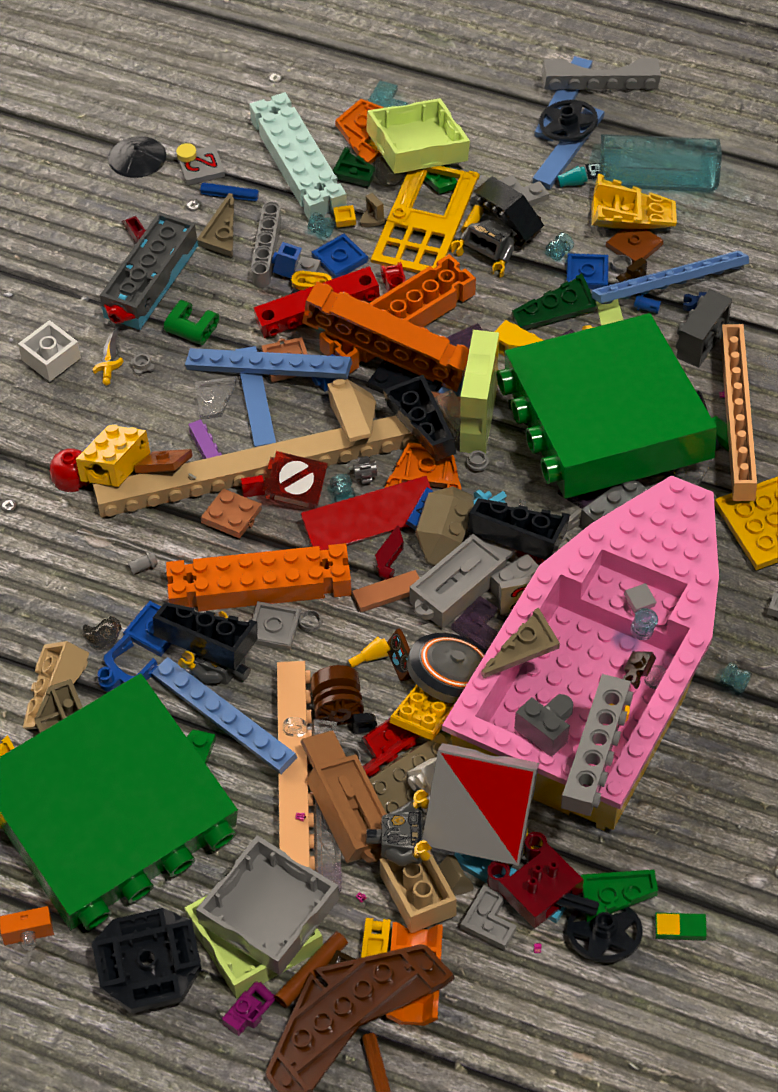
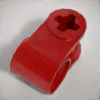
[380,262,406,292]

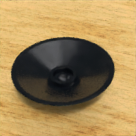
[108,136,166,178]

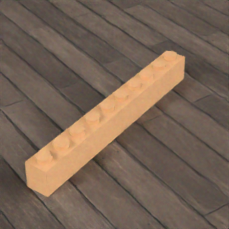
[721,324,757,501]
[277,661,315,871]

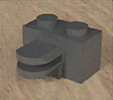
[514,694,573,757]

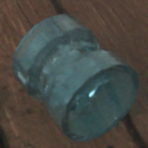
[308,212,335,238]
[546,232,574,261]
[330,474,356,502]
[630,608,658,640]
[720,662,752,693]

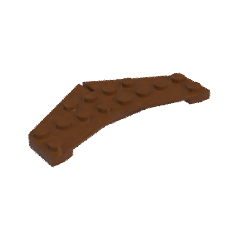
[266,944,455,1092]

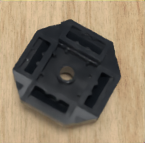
[92,908,202,1013]

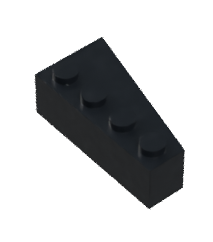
[474,176,545,241]
[383,375,457,461]
[467,498,570,560]
[153,602,258,670]

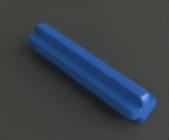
[200,183,259,201]

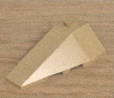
[327,379,377,442]
[23,641,89,729]

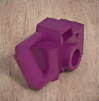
[222,982,275,1037]

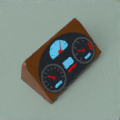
[387,628,412,681]

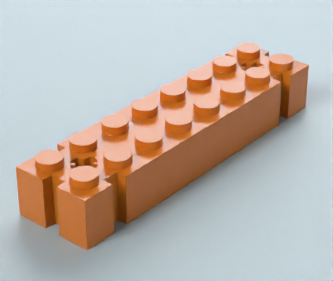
[319,254,476,374]
[302,281,469,392]
[166,543,352,612]

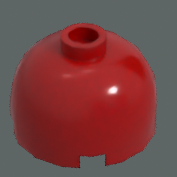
[49,448,90,492]

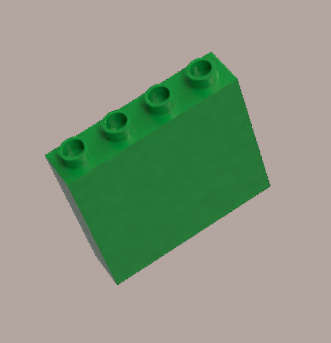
[497,313,717,499]
[0,673,238,931]

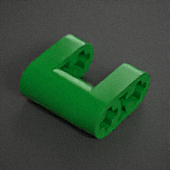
[164,300,220,345]

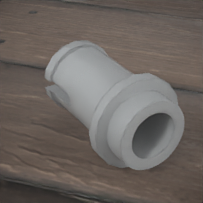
[128,552,158,575]

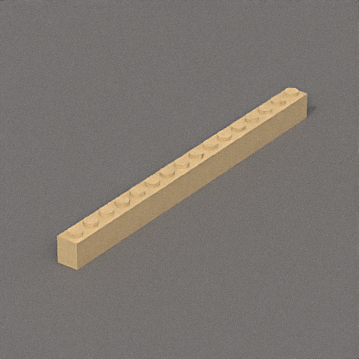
[93,415,420,518]

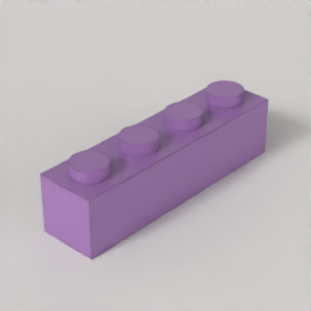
[188,419,222,459]

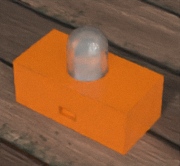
[0,906,54,951]

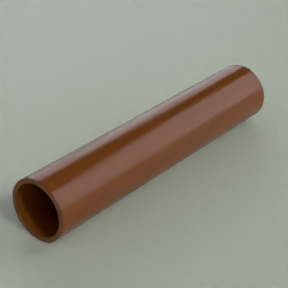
[274,931,348,1008]

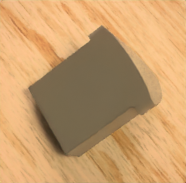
[360,193,385,227]
[438,855,474,896]

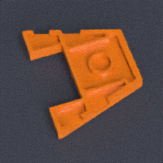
[335,99,384,164]
[385,442,462,490]

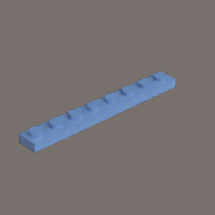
[591,251,749,304]
[185,348,352,379]
[152,657,298,774]

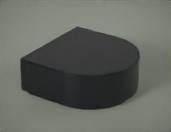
[352,713,377,734]

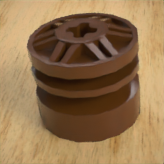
[310,665,364,726]

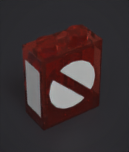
[262,451,328,509]

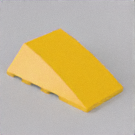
[592,173,677,229]

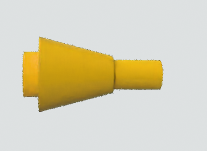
[348,636,390,668]

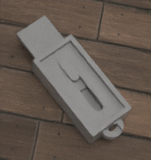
[410,534,518,629]

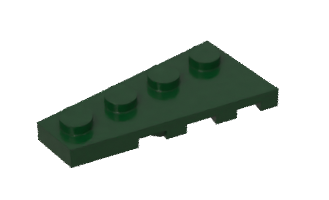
[511,273,597,330]

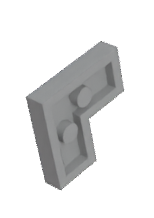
[500,175,549,206]
[460,885,517,950]

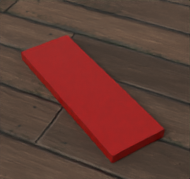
[301,476,432,551]

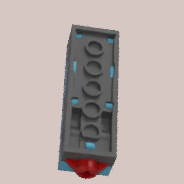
[100,212,198,330]

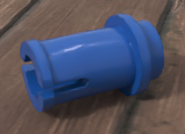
[634,294,661,314]

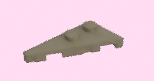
[197,193,234,257]
[481,608,560,678]

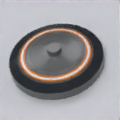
[407,633,487,704]

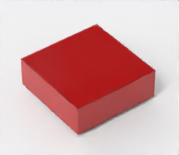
[241,475,265,497]

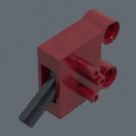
[487,832,599,929]

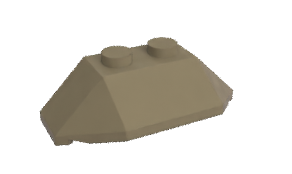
[415,486,474,566]
[35,679,83,733]

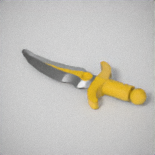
[92,326,124,386]

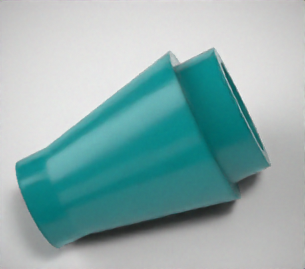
[557,166,588,187]

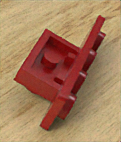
[362,718,420,777]

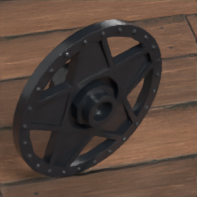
[539,100,598,142]
[567,907,643,963]

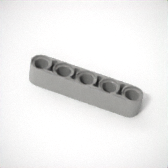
[251,201,281,288]

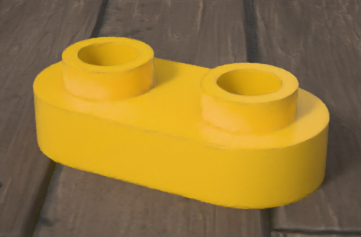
[291,271,332,291]

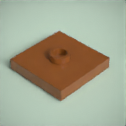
[606,229,664,263]
[134,449,193,474]

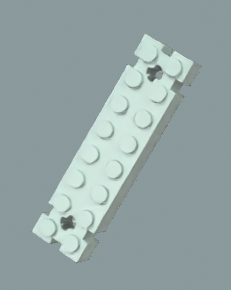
[249,92,347,223]

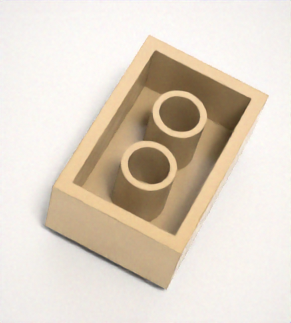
[380,850,457,933]

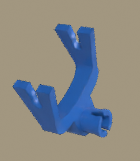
[97,633,158,691]

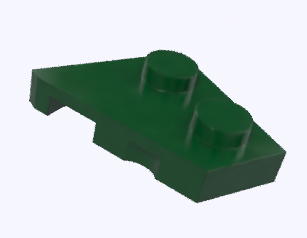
[333,147,376,187]

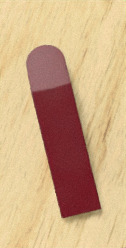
[122,216,146,244]
[375,526,404,580]

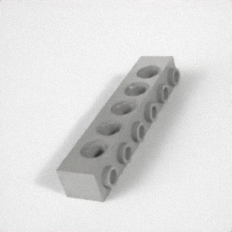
[561,674,634,816]

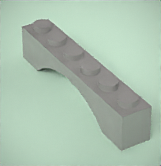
[541,58,661,90]

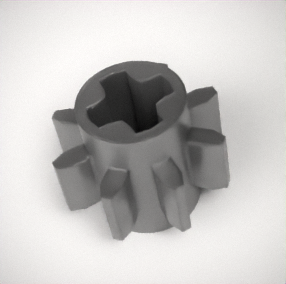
[353,456,377,484]

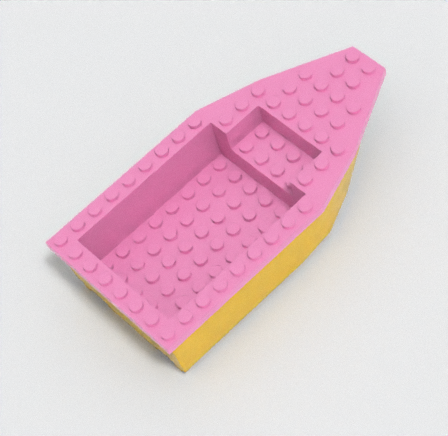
[442,475,719,831]

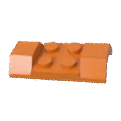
[386,922,443,1026]

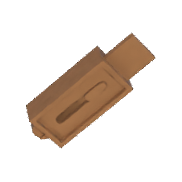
[300,730,386,863]

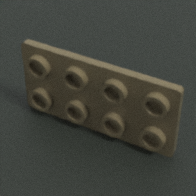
[369,733,448,814]

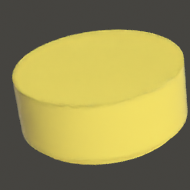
[176,143,197,162]

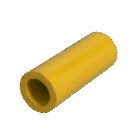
[461,205,484,233]

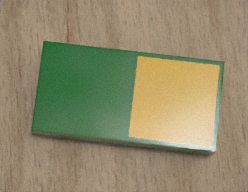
[655,912,707,941]

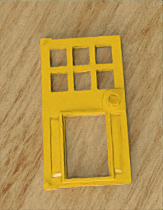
[370,166,480,273]

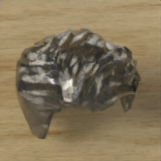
[375,156,406,185]
[82,616,122,650]

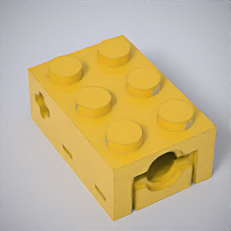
[76,425,150,487]

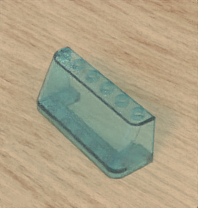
[599,134,722,192]

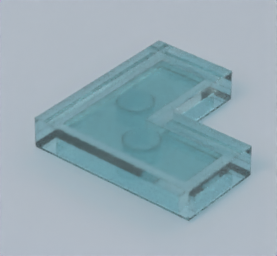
[368,81,408,108]

